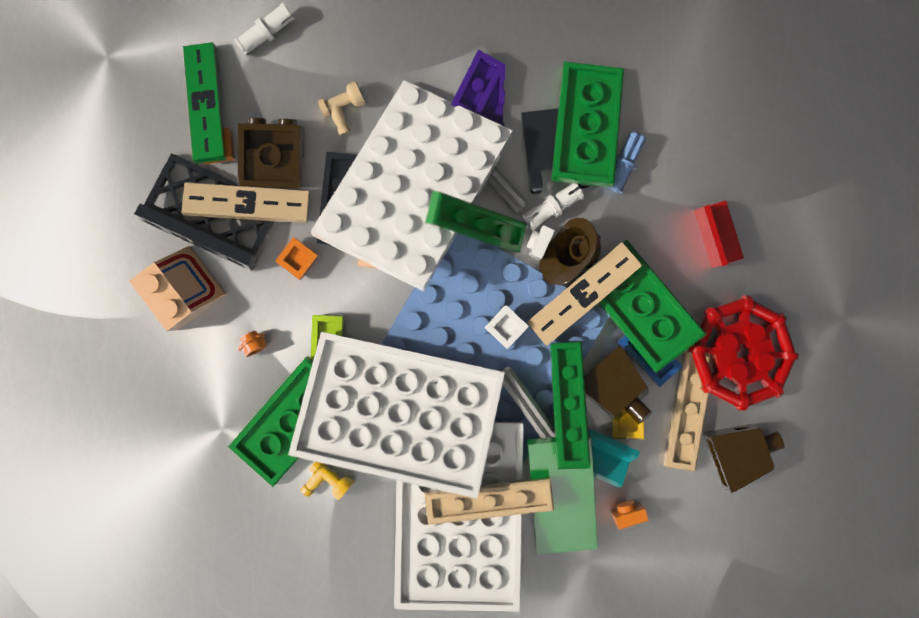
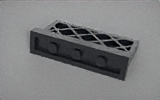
[134,153,275,272]

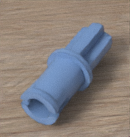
[606,132,646,194]

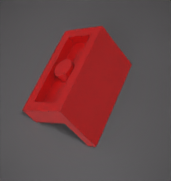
[694,200,744,268]

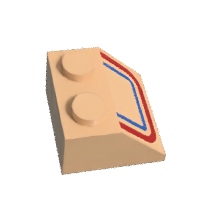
[130,246,226,331]

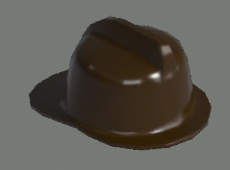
[539,217,601,286]

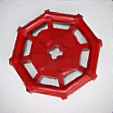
[688,295,799,411]

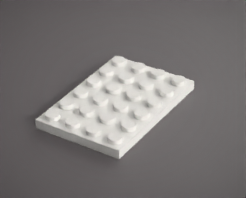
[311,80,513,291]
[288,332,505,499]
[394,421,523,612]

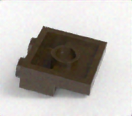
[238,118,304,188]

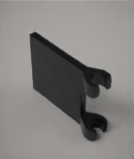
[521,108,590,194]

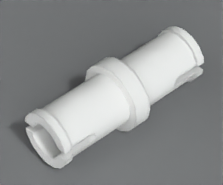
[234,2,295,56]
[522,183,584,231]

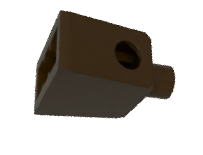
[584,346,652,425]
[703,424,785,493]

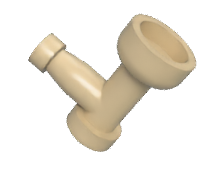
[318,81,366,135]

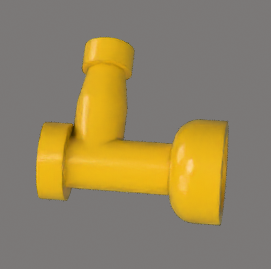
[300,462,355,500]

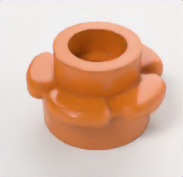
[238,331,268,357]

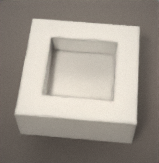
[526,225,555,260]
[484,305,529,349]

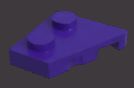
[451,49,505,127]

